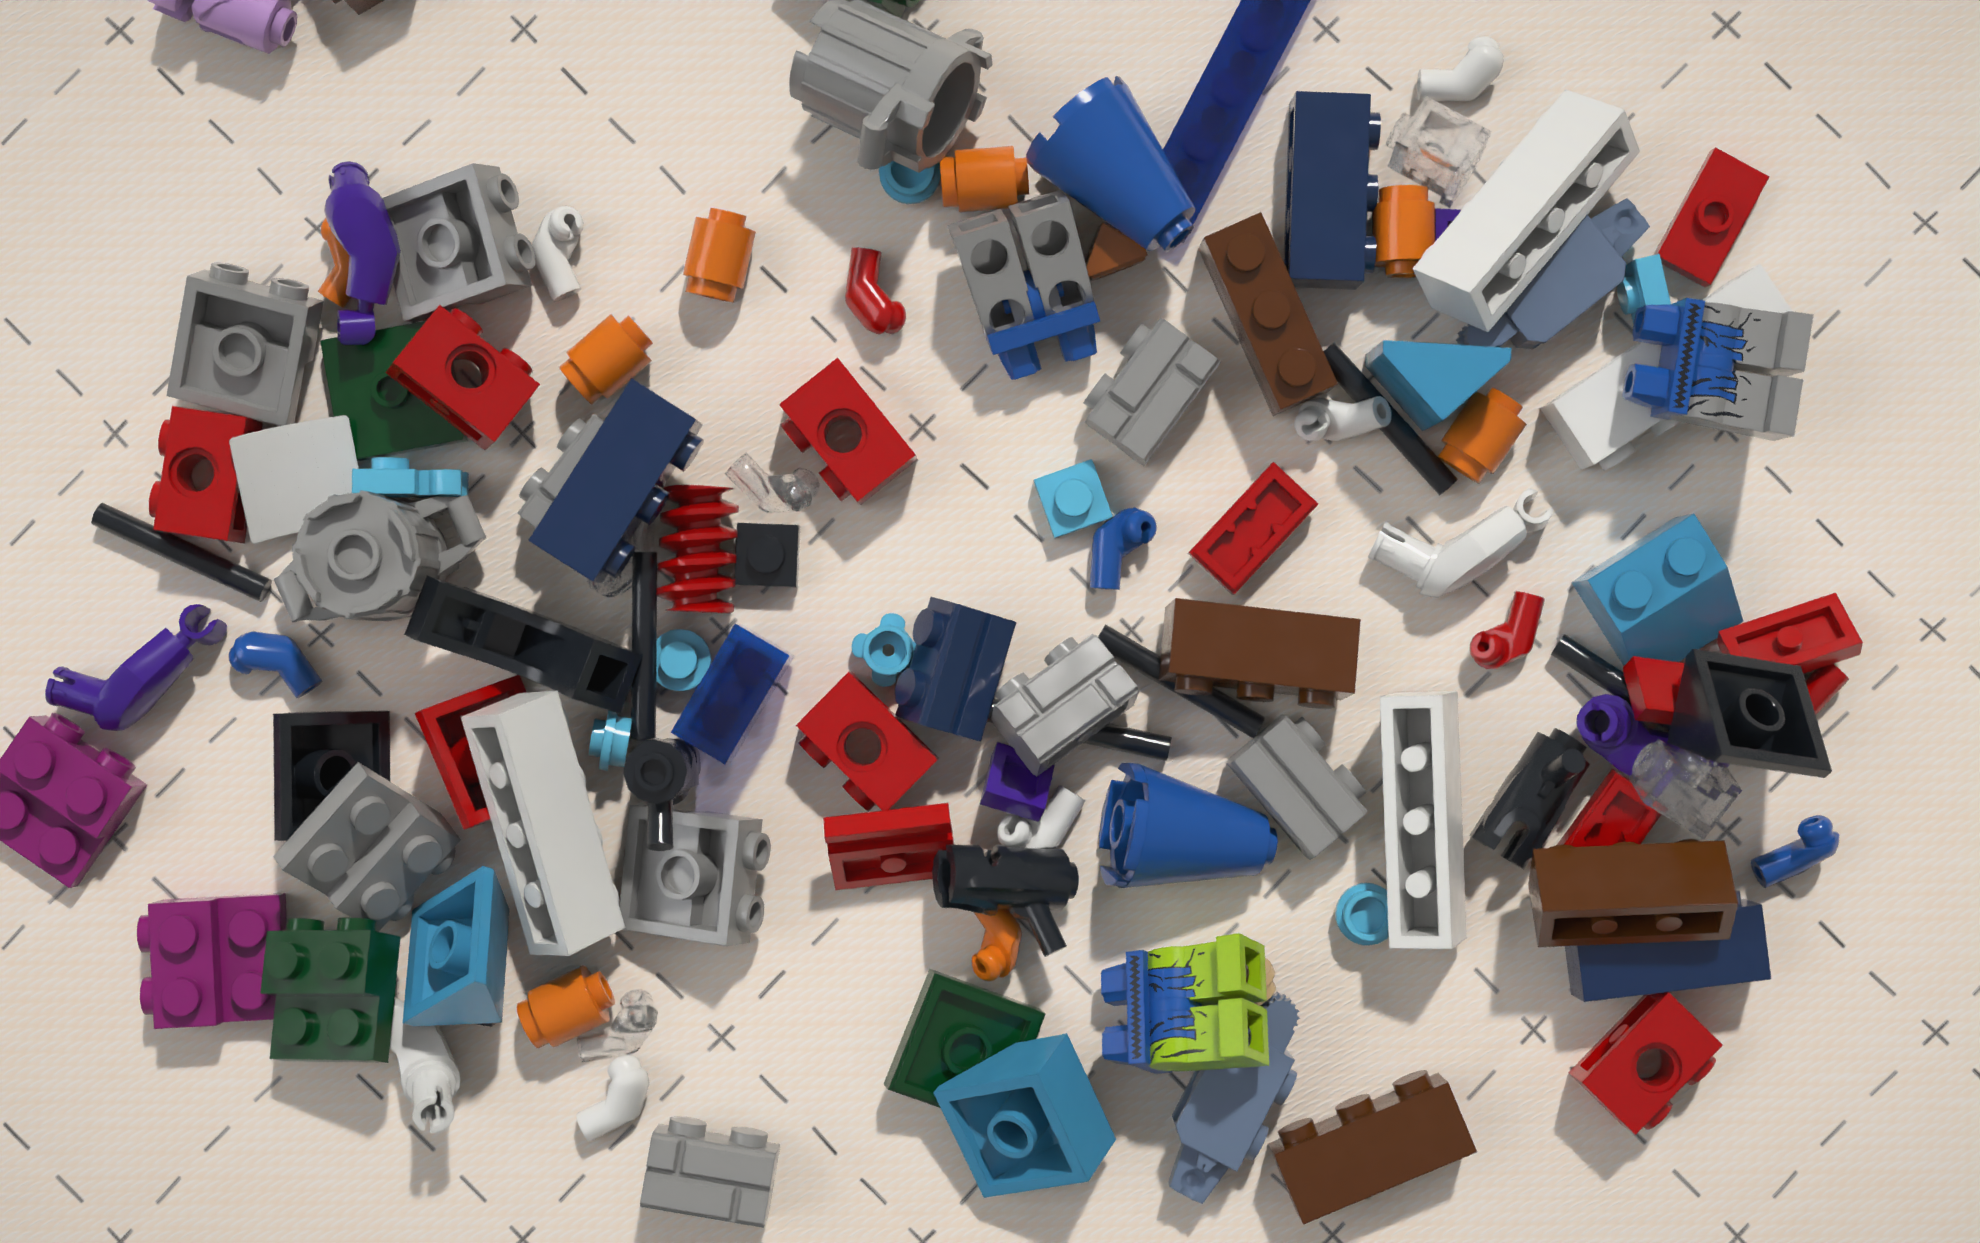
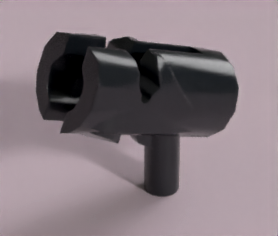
[1469,728,1590,870]
[623,737,701,851]
[932,845,1079,957]

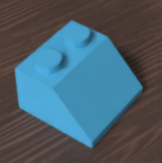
[1571,514,1743,666]
[933,1033,1116,1198]

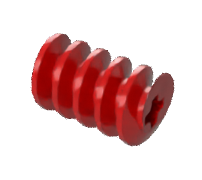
[656,485,739,614]

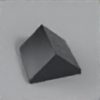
[1667,649,1832,778]
[273,711,390,841]

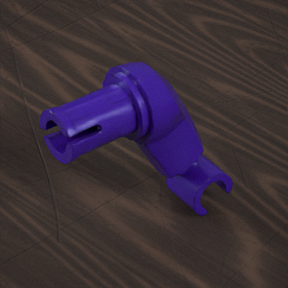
[324,161,401,345]
[45,604,227,731]
[1576,694,1730,777]

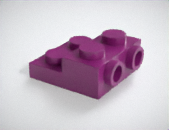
[0,713,147,888]
[137,893,287,1029]

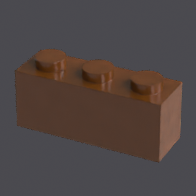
[1198,212,1338,416]
[1159,598,1361,709]
[1528,839,1738,947]
[1268,1070,1477,1225]

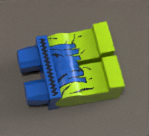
[1101,933,1269,1074]

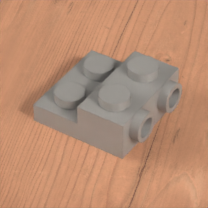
[382,163,536,322]
[166,262,324,426]
[273,762,461,932]
[619,805,771,946]

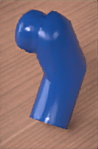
[1090,508,1157,590]
[229,631,322,699]
[1751,815,1839,888]

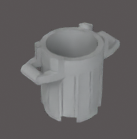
[789,0,993,173]
[274,490,486,623]

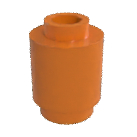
[940,146,1029,213]
[1372,185,1435,278]
[683,208,756,303]
[559,314,653,405]
[1438,387,1527,484]
[517,965,615,1048]

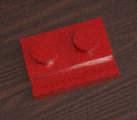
[823,803,954,891]

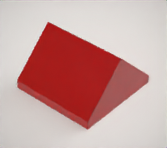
[415,675,527,830]

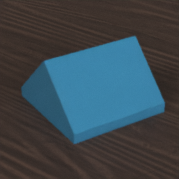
[1365,340,1511,432]
[403,866,510,1027]

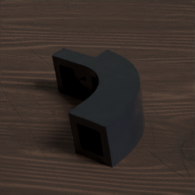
[404,575,642,714]

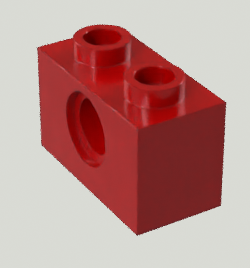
[385,305,540,450]
[779,357,918,505]
[149,406,263,544]
[796,671,939,812]
[1568,992,1723,1135]

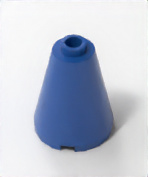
[1026,76,1195,252]
[1099,763,1278,888]

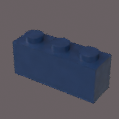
[1283,91,1381,290]
[528,378,704,584]
[1565,890,1771,1002]

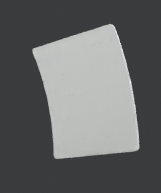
[229,415,359,544]

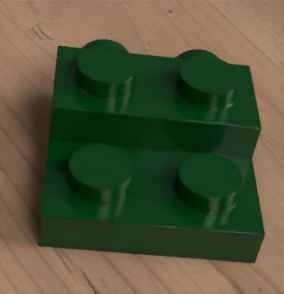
[260,918,400,1063]

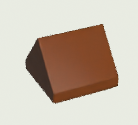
[1085,222,1148,282]

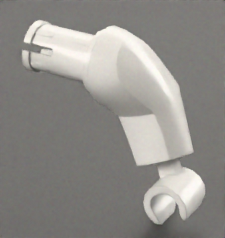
[1368,489,1553,598]
[390,997,460,1133]

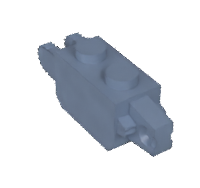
[1456,198,1650,349]
[1168,992,1300,1204]

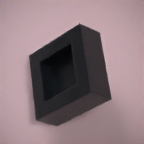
[735,523,800,587]

